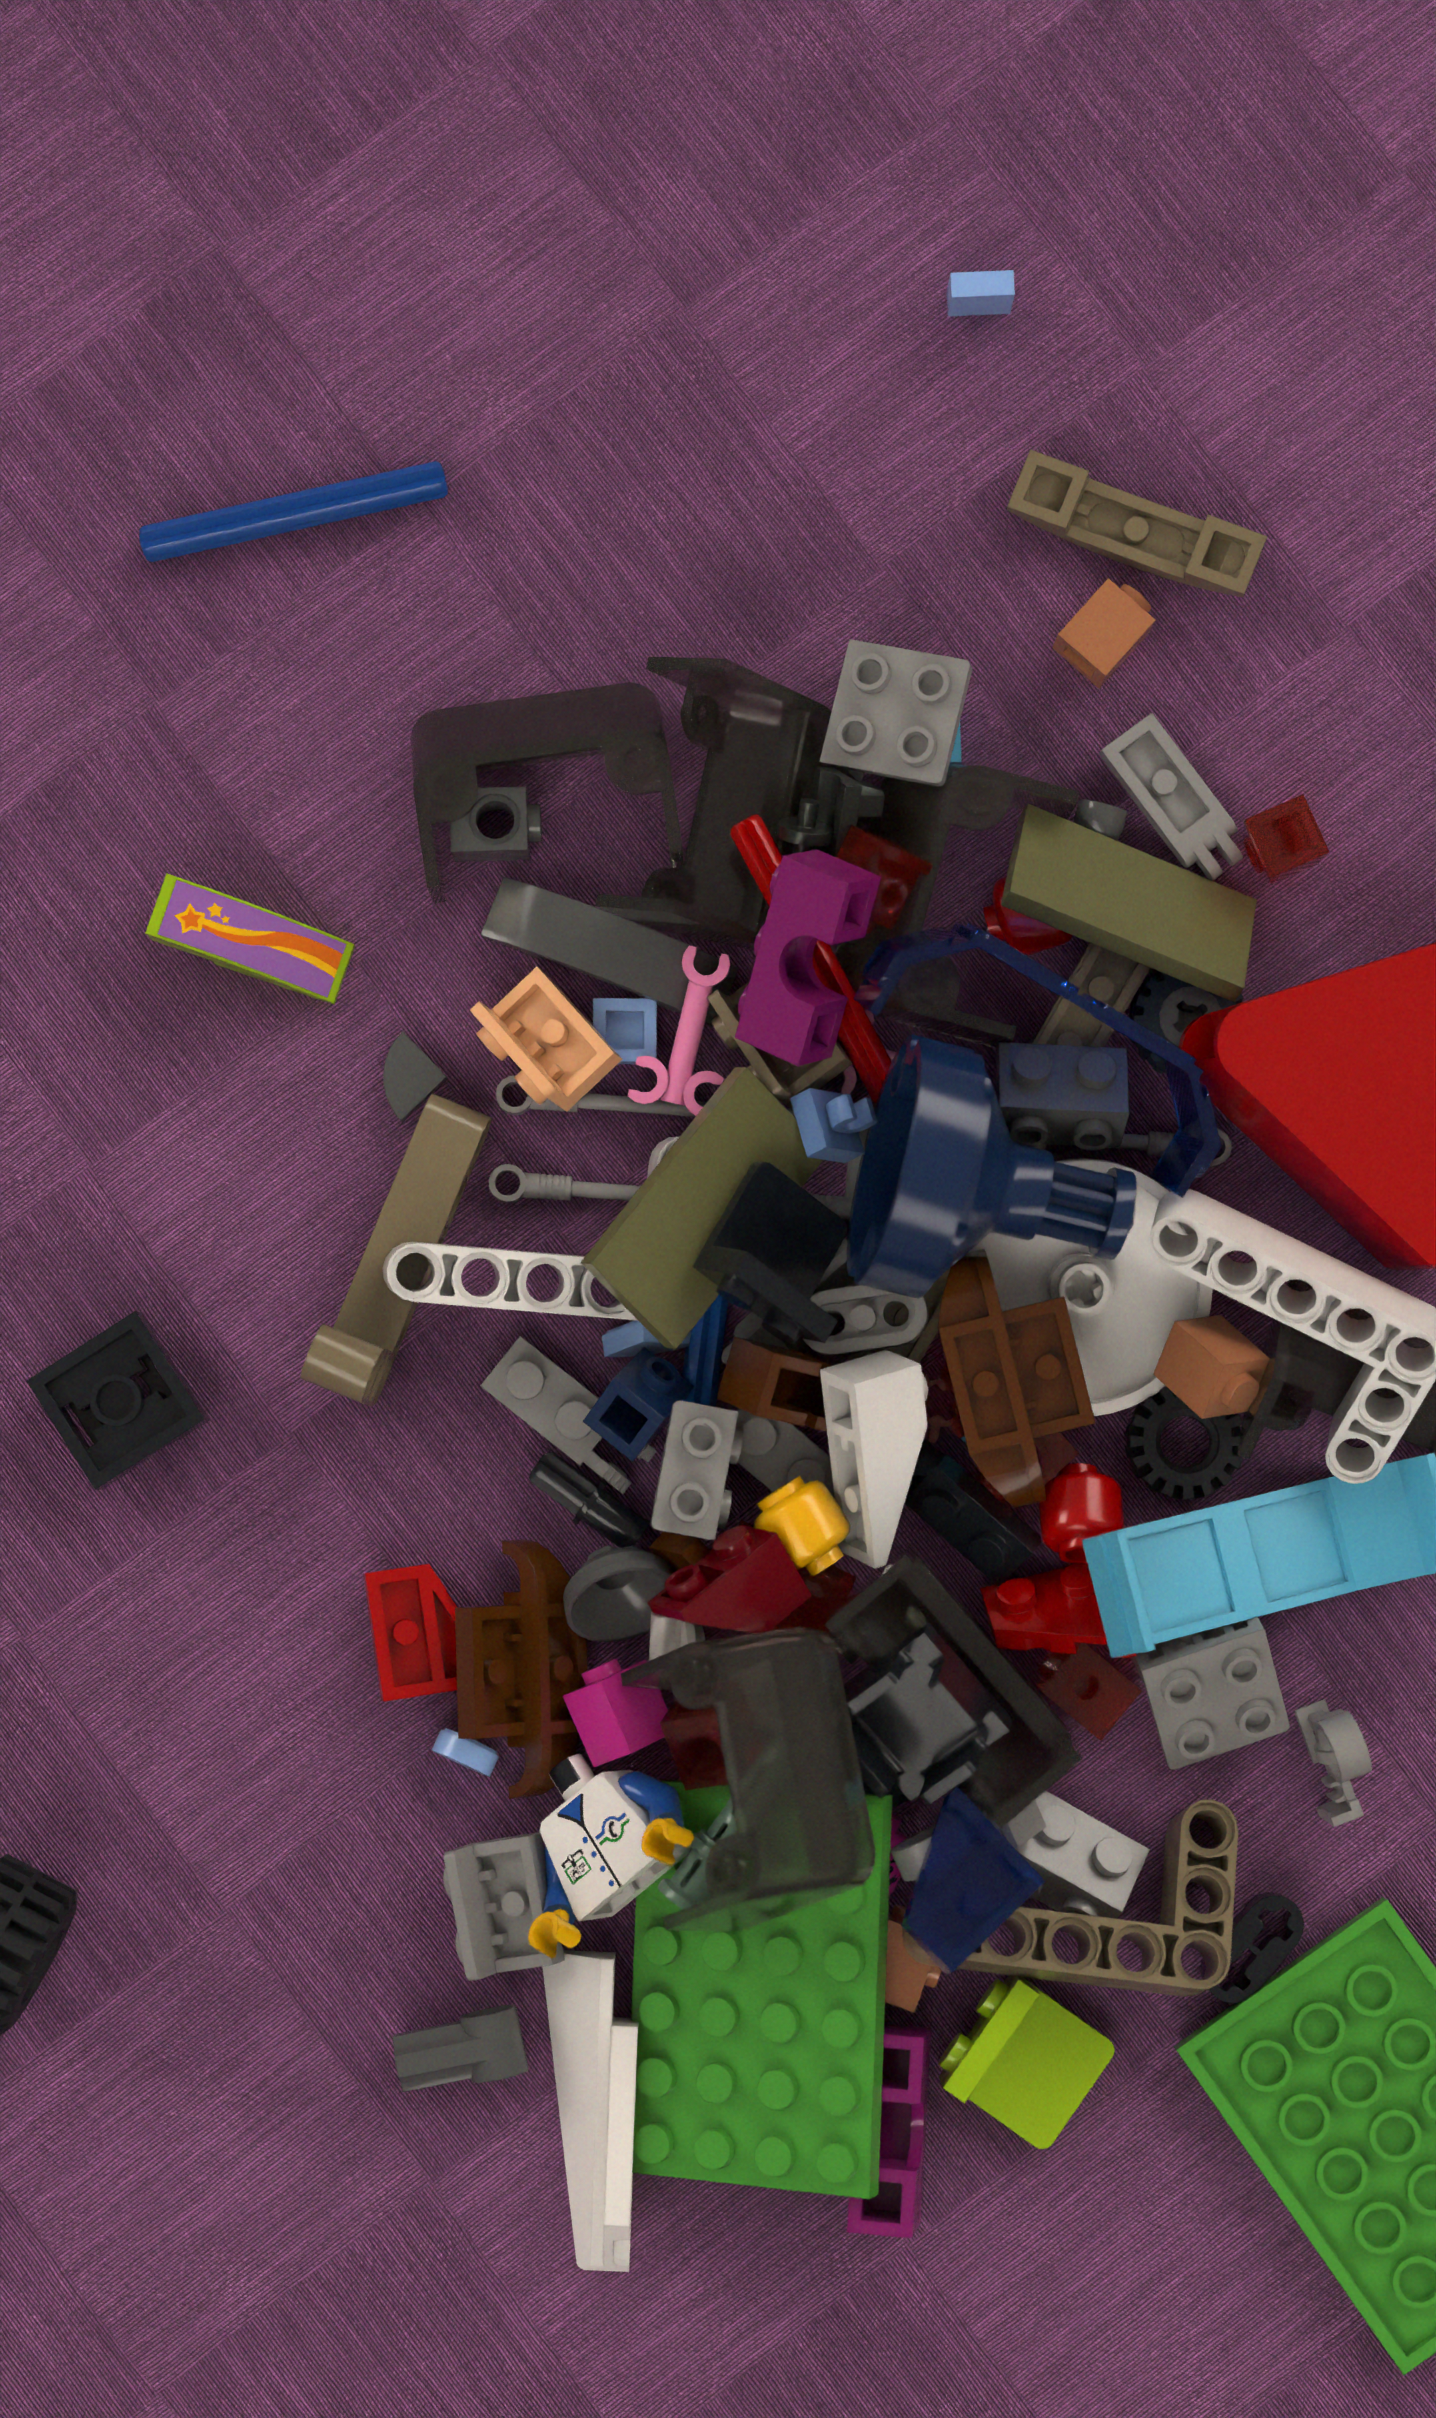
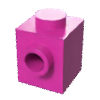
[562,1658,677,1767]

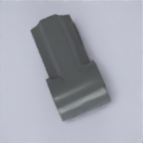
[392,2004,529,2092]

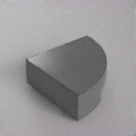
[383,1031,448,1123]

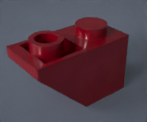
[647,1525,812,1635]

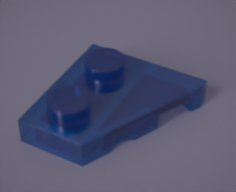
[901,1787,1045,1975]

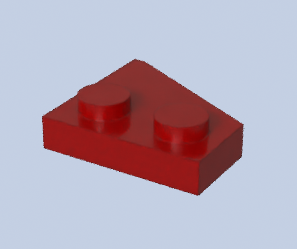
[980,1563,1137,1658]
[363,1564,458,1702]

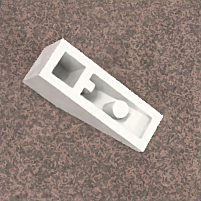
[820,1350,928,1569]

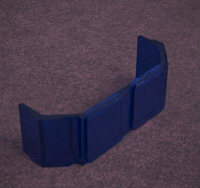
[853,923,1221,1198]

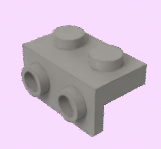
[650,1401,744,1540]
[990,1786,1150,1919]
[443,1832,565,1981]

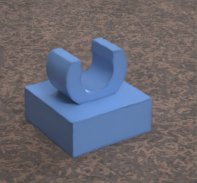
[790,1088,877,1163]

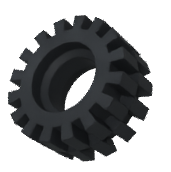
[1125,1387,1246,1499]

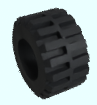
[0,1854,78,2036]

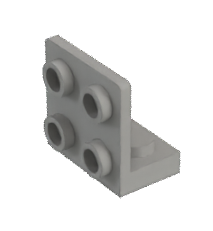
[819,639,973,786]
[1131,1617,1290,1770]

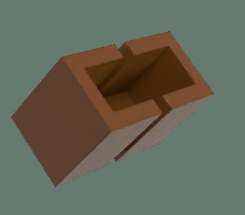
[717,1336,843,1432]

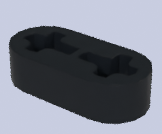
[1200,1892,1304,2003]

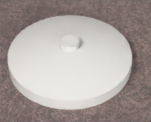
[968,1158,1213,1416]

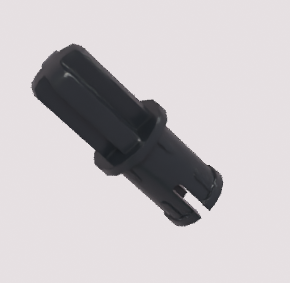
[529,1451,650,1548]

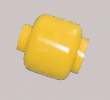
[754,1475,851,1576]

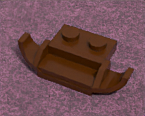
[938,1249,1095,1508]
[455,1540,588,1799]

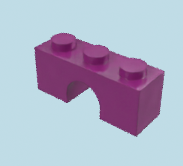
[735,849,881,1066]
[847,2024,932,2238]

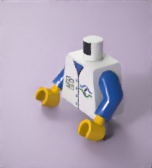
[528,1754,694,1959]

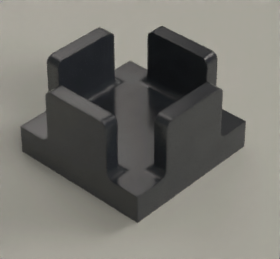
[826,1622,1013,1805]

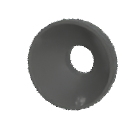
[563,1545,674,1642]

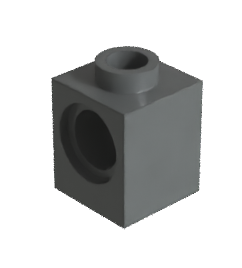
[449,786,542,862]

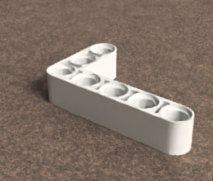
[383,1136,680,1320]
[1148,1188,1436,1484]

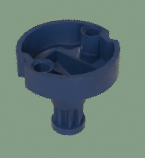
[847,1034,1137,1299]

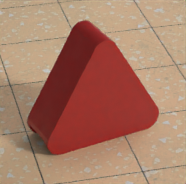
[1178,942,1436,1270]

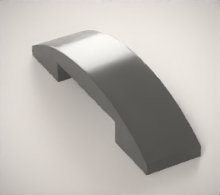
[480,877,739,1027]

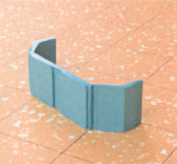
[1082,1453,1436,1658]

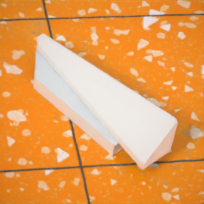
[543,1950,638,2272]

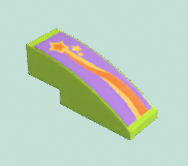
[145,873,355,1005]

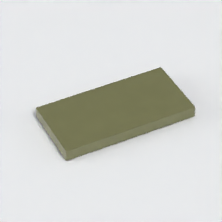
[1001,803,1257,1002]
[580,1067,823,1349]

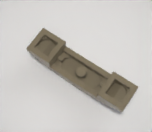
[1007,449,1267,598]

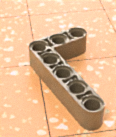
[300,1093,492,1407]
[902,1799,1238,1997]

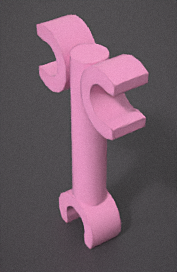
[628,945,731,1116]

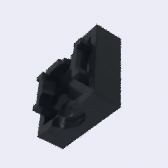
[26,1311,210,1490]

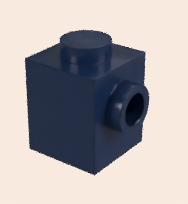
[582,1347,694,1462]

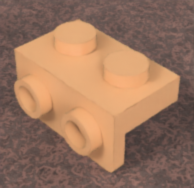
[470,966,623,1112]

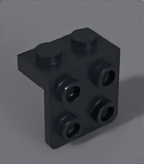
[692,1161,847,1344]

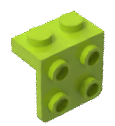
[938,1975,1114,2149]

